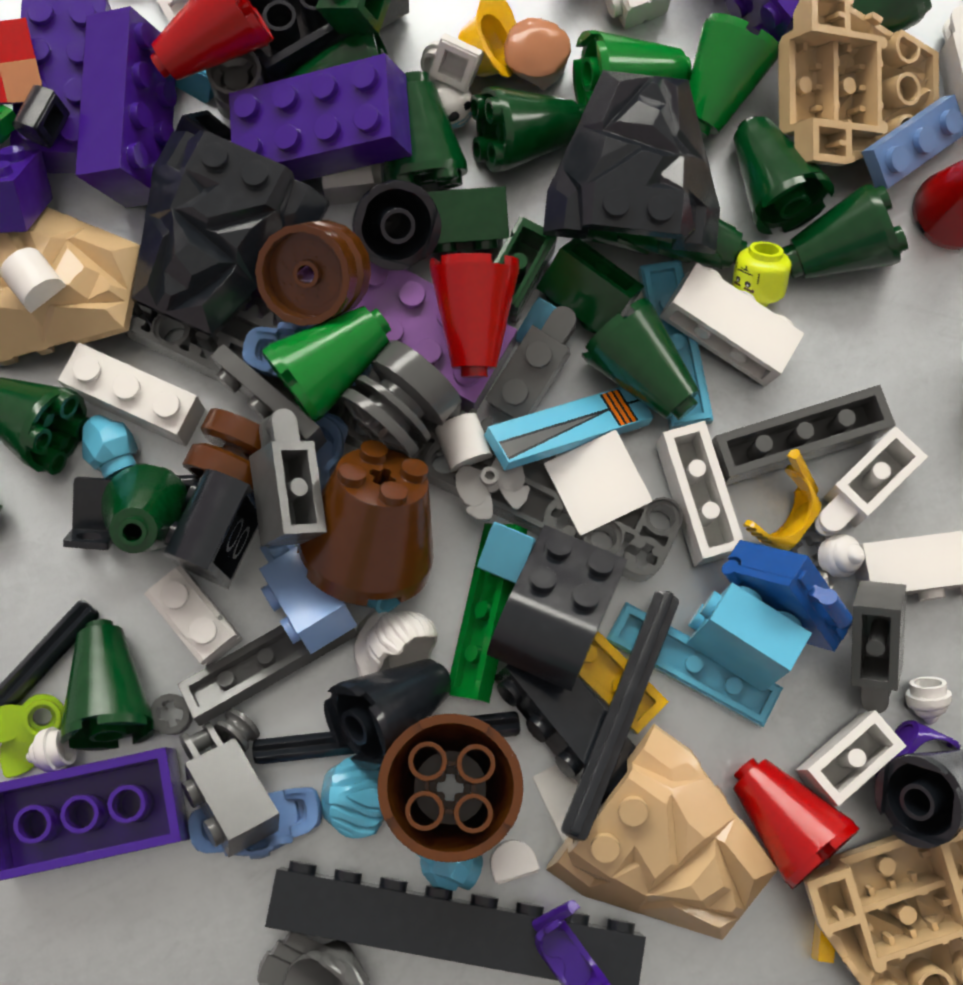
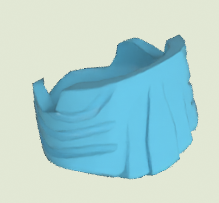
[321,756,384,839]

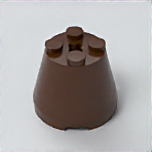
[297,440,434,606]
[378,714,523,862]

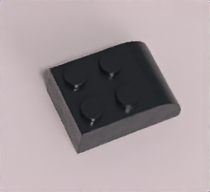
[164,469,258,589]
[487,525,628,692]

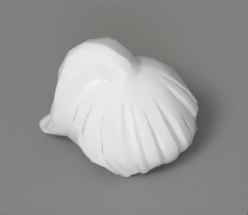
[354,611,437,677]

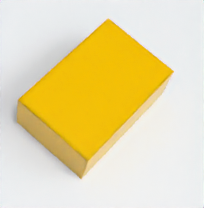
[811,921,835,963]

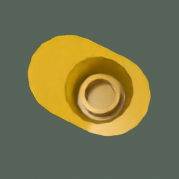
[458,0,516,78]

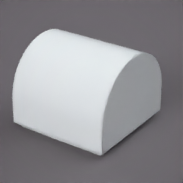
[429,33,484,93]
[0,248,66,313]
[435,413,493,472]
[490,839,540,885]

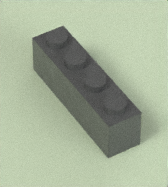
[712,385,896,486]

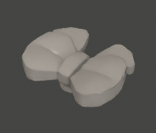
[455,457,530,521]

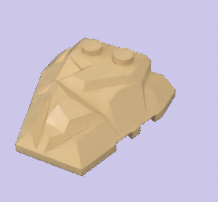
[778,0,939,166]
[0,207,140,366]
[546,724,778,940]
[803,827,963,985]

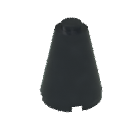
[352,180,441,271]
[324,659,451,770]
[874,749,963,849]

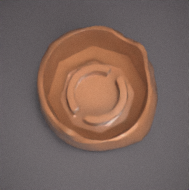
[504,18,571,91]

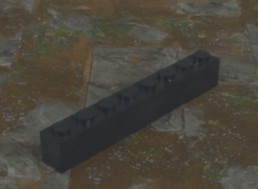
[265,860,646,985]

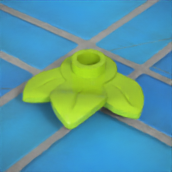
[0,694,64,778]

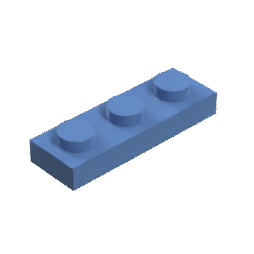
[862,94,963,189]

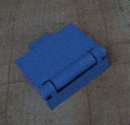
[722,540,853,652]

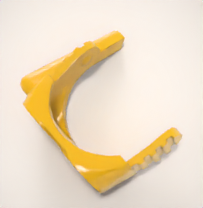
[743,449,822,551]

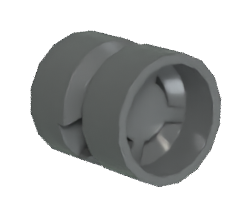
[206,52,266,120]

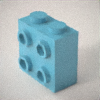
[687,582,812,692]

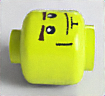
[732,241,792,307]

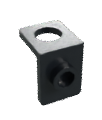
[63,476,113,550]

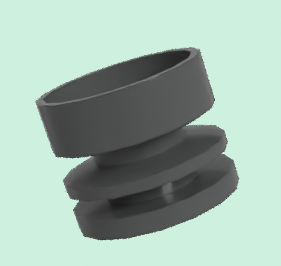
[340,340,462,458]

